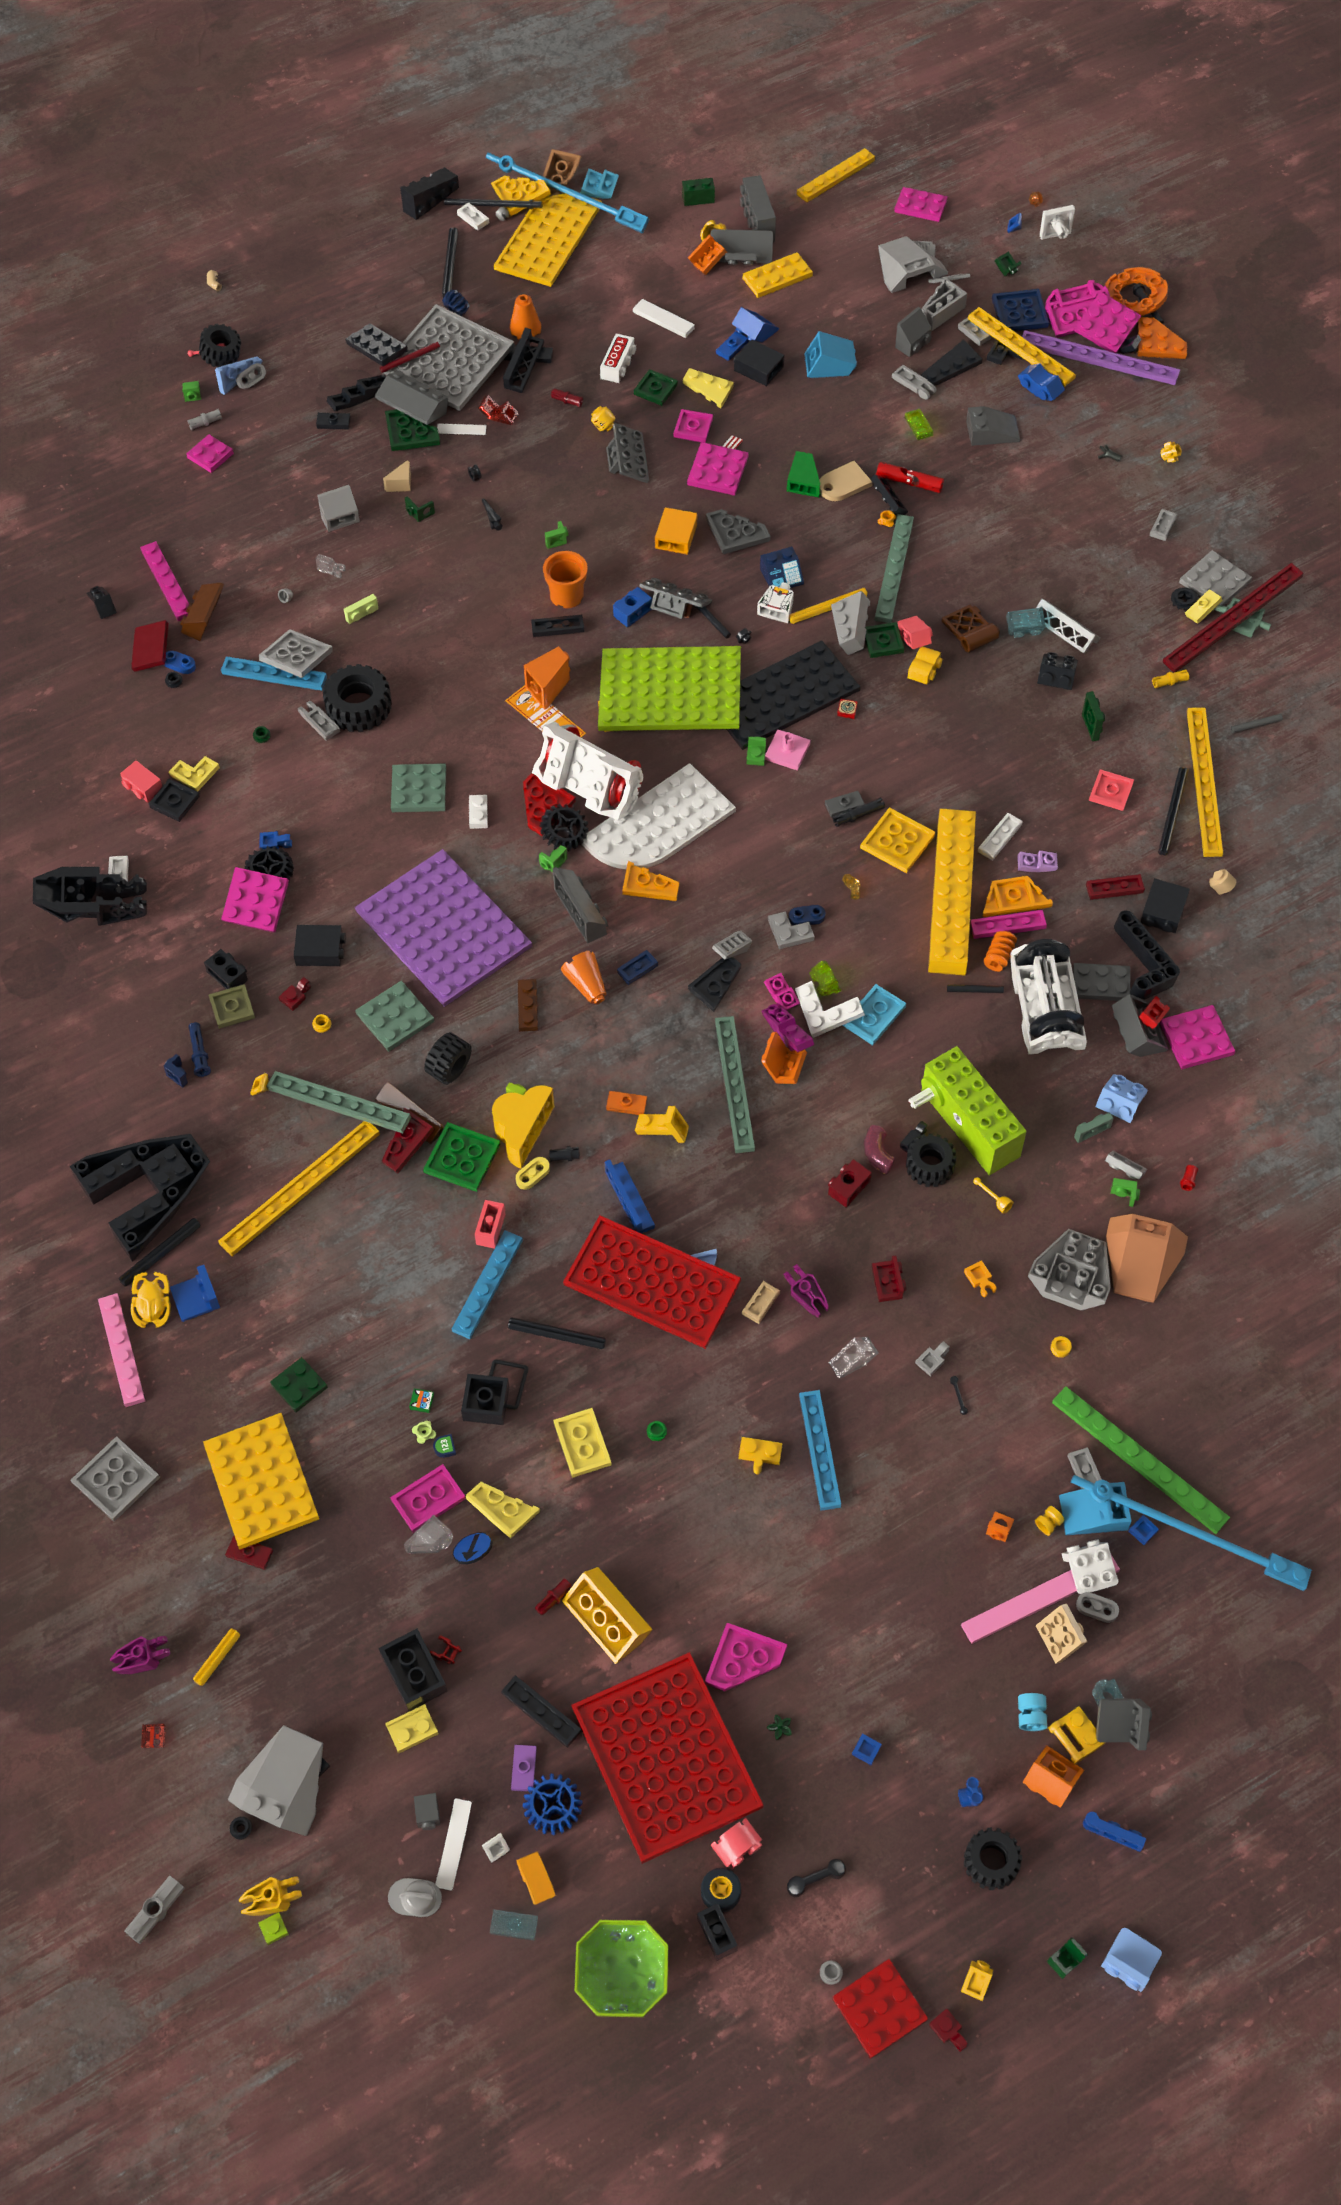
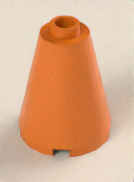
[510,294,542,340]
[561,951,607,1005]

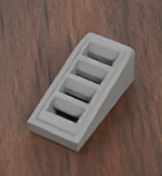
[712,930,752,960]

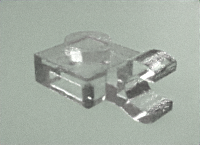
[316,554,346,578]

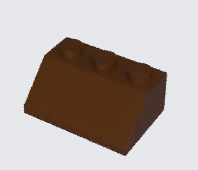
[180,583,224,641]

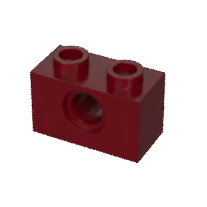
[828,1159,872,1208]

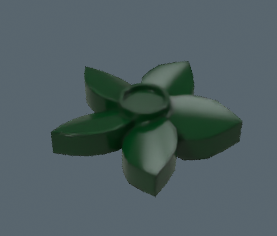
[767,1714,792,1740]

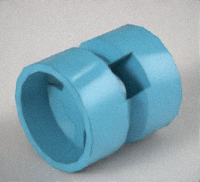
[1018,1693,1047,1731]

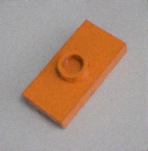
[606,1091,647,1115]

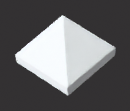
[482,1833,510,1863]

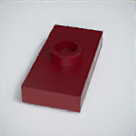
[225,1536,273,1570]

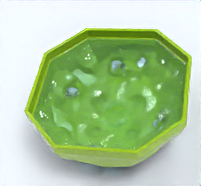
[575,1920,668,2017]

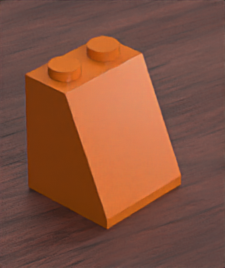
[524,646,571,710]

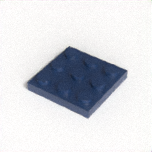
[992,289,1049,331]

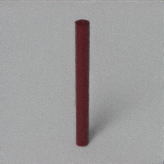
[380,341,440,373]

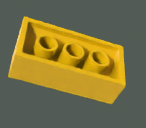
[562,1567,653,1664]

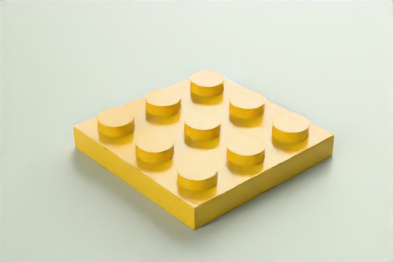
[860,807,935,873]

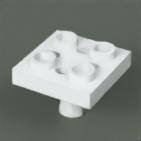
[1040,205,1075,240]

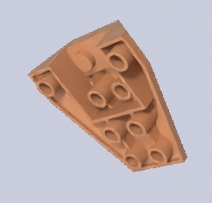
[1106,1214,1188,1303]

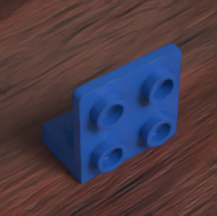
[170,1264,220,1322]

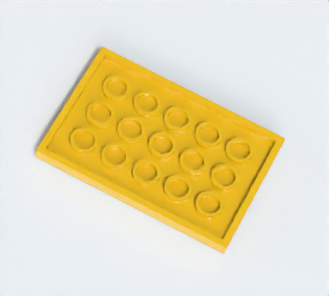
[203,1413,319,1549]

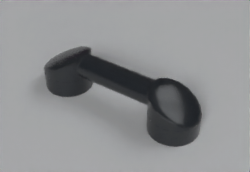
[787,1859,846,1897]

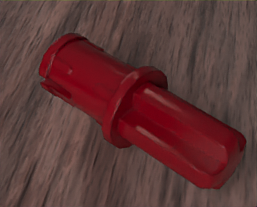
[551,389,583,408]
[535,1579,572,1615]

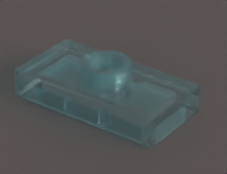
[490,1910,538,1941]

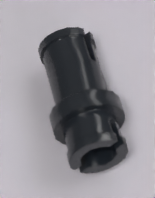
[549,1146,580,1162]

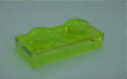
[905,409,933,440]

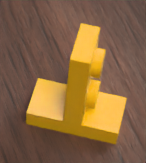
[635,1106,689,1143]

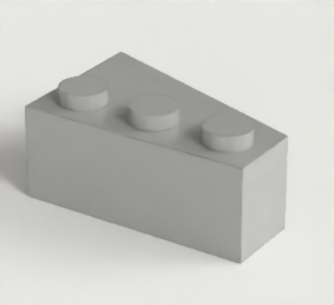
[922,277,967,331]
[831,591,870,655]

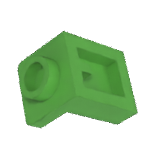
[182,381,201,402]
[545,521,569,549]
[746,737,766,766]
[539,845,567,872]
[1110,1178,1140,1207]

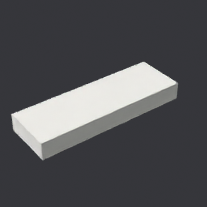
[978,813,1023,861]

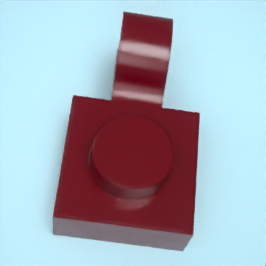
[279,977,311,1011]
[929,2008,968,2052]

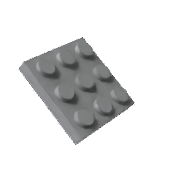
[1179,550,1252,606]
[259,629,333,678]
[71,1436,160,1522]

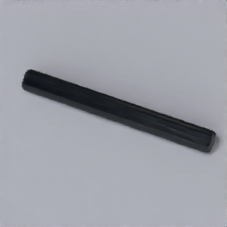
[119,1218,201,1287]
[508,1317,606,1349]

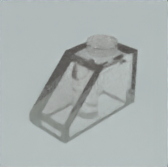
[829,1337,879,1378]
[404,1515,453,1554]

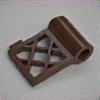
[942,604,1000,653]

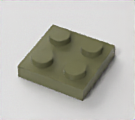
[209,984,255,1029]

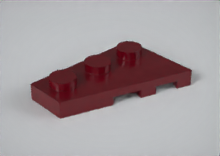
[382,1107,435,1174]

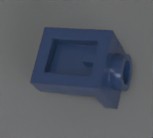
[164,1054,188,1088]

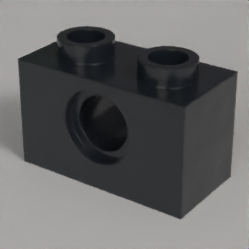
[697,1903,738,1961]

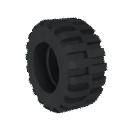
[323,664,392,732]

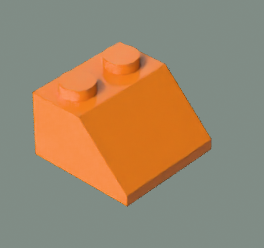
[1023,1745,1084,1808]

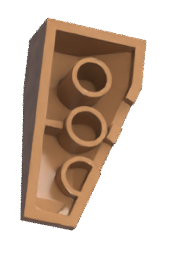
[540,149,581,201]

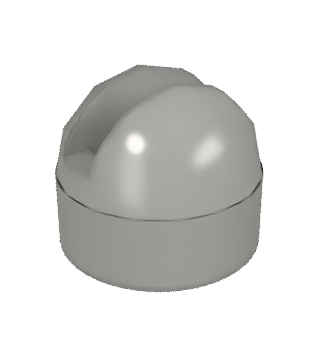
[495,206,509,221]
[278,588,293,603]

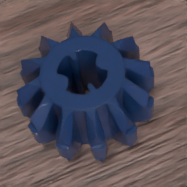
[442,289,470,316]

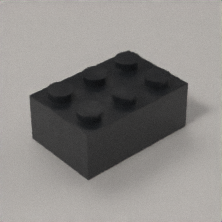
[378,1629,448,1711]

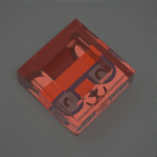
[141,1724,166,1748]

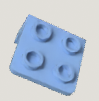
[1095,1074,1148,1123]
[1101,1928,1162,1992]

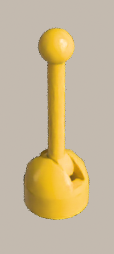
[973,1177,1014,1214]

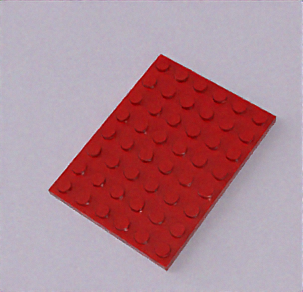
[571,1652,764,1864]

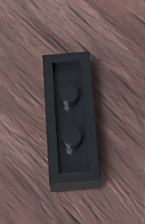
[871,474,908,515]
[531,614,584,637]

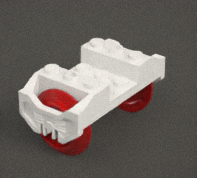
[532,722,644,820]

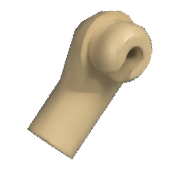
[207,270,222,291]

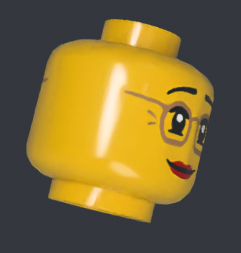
[591,406,615,431]

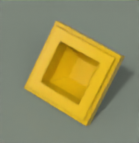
[250,1073,269,1096]

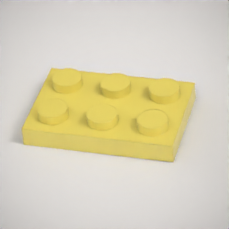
[553,1408,612,1478]

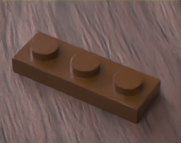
[518,979,538,1032]

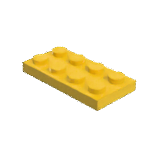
[743,252,813,298]

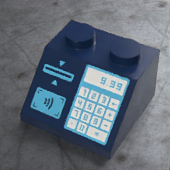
[760,546,804,588]

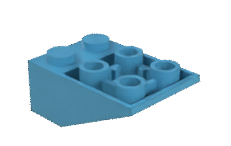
[1059,1482,1132,1535]

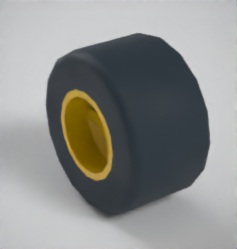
[701,1868,741,1912]

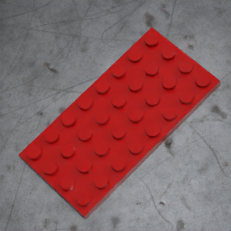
[563,1215,741,1349]

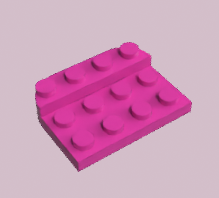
[1045,280,1110,338]

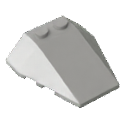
[228,1725,323,1836]

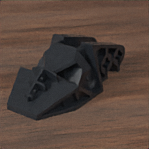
[33,867,147,926]

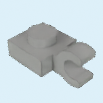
[915,1341,950,1377]

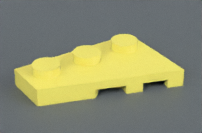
[683,368,734,408]
[466,1482,540,1539]

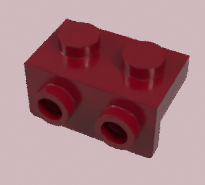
[871,1255,906,1302]

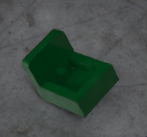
[995,251,1022,277]
[1047,1937,1088,1979]

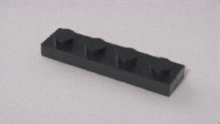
[501,1675,581,1748]

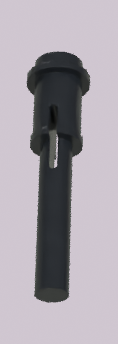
[1133,284,1164,324]

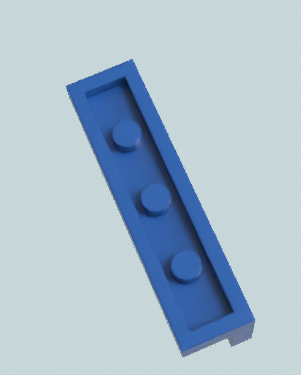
[605,1159,655,1234]

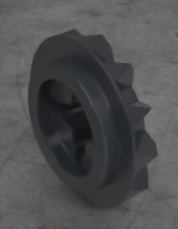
[1170,587,1199,611]

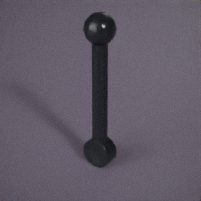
[950,1376,968,1415]

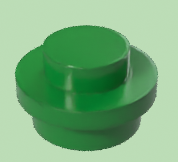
[647,1421,667,1441]

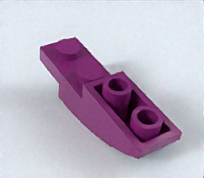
[762,1003,814,1052]

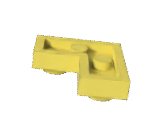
[169,756,220,792]

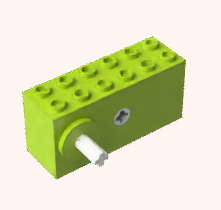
[909,1046,1027,1176]

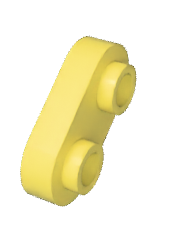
[516,1157,550,1190]

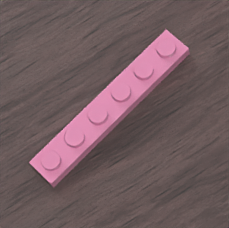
[98,1293,145,1407]

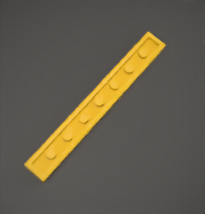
[968,307,1076,387]

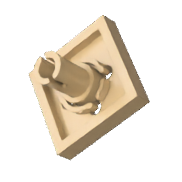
[1036,1604,1087,1664]

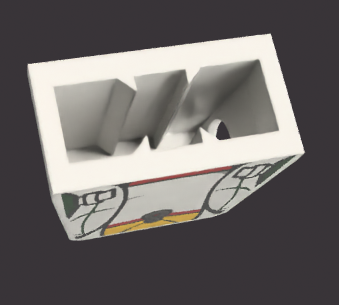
[757,583,794,623]

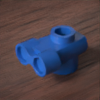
[958,1777,984,1807]

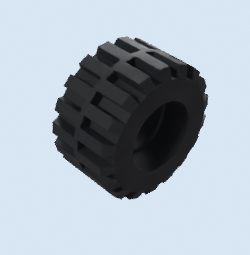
[199,324,241,367]
[424,1032,472,1085]
[906,1133,956,1187]
[964,1827,1022,1890]

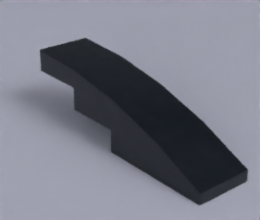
[327,374,386,411]

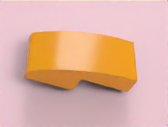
[516,1851,556,1905]

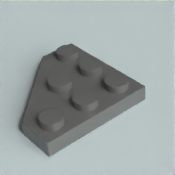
[706,509,770,554]

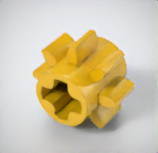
[1161,442,1182,463]

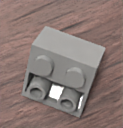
[317,485,360,532]

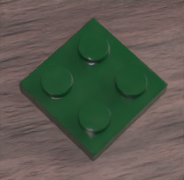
[634,369,678,406]
[865,622,905,658]
[1082,691,1105,742]
[270,1357,328,1413]

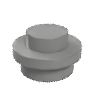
[820,1961,843,1985]

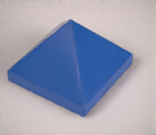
[1007,213,1022,233]

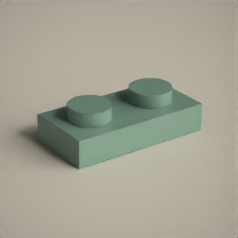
[1074,1112,1114,1143]

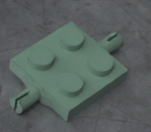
[1214,597,1271,638]

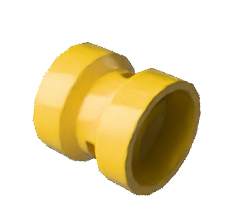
[1035,1506,1064,1536]

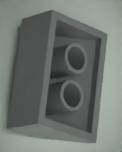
[1112,994,1169,1057]

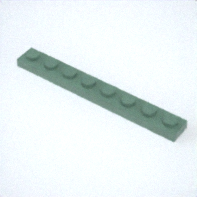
[875,514,914,623]
[715,1016,755,1153]
[267,1071,411,1133]

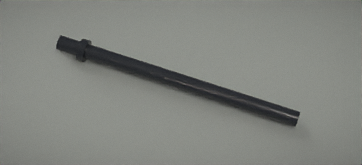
[444,198,543,209]

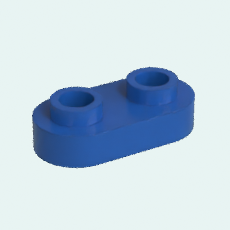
[164,651,196,674]

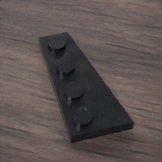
[921,339,982,386]

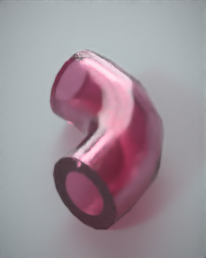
[864,1125,895,1175]

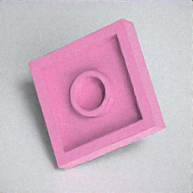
[765,730,811,771]

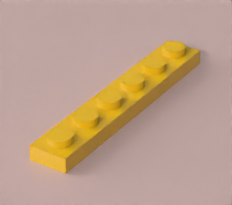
[797,148,875,203]

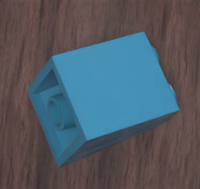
[804,331,857,378]

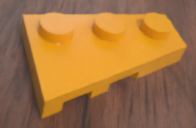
[622,861,679,901]

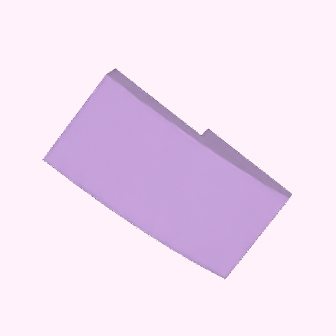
[1018,851,1058,872]

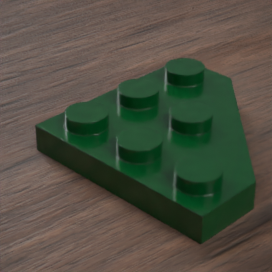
[385,409,440,451]

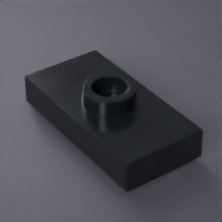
[316,412,351,429]

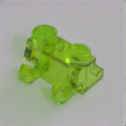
[809,961,841,996]

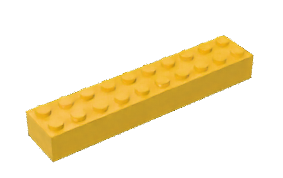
[928,809,976,975]

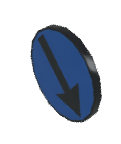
[452,1532,493,1565]

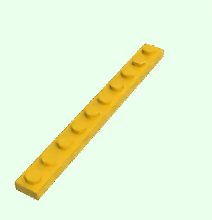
[1187,708,1223,857]
[218,1121,380,1257]

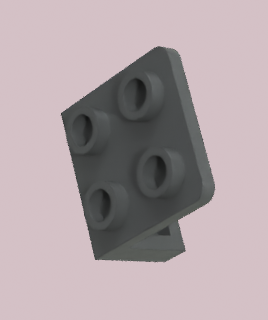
[1096,1699,1152,1750]

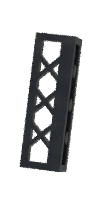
[503,328,544,393]

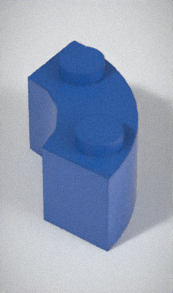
[1018,363,1065,401]

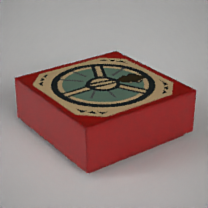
[837,699,858,719]

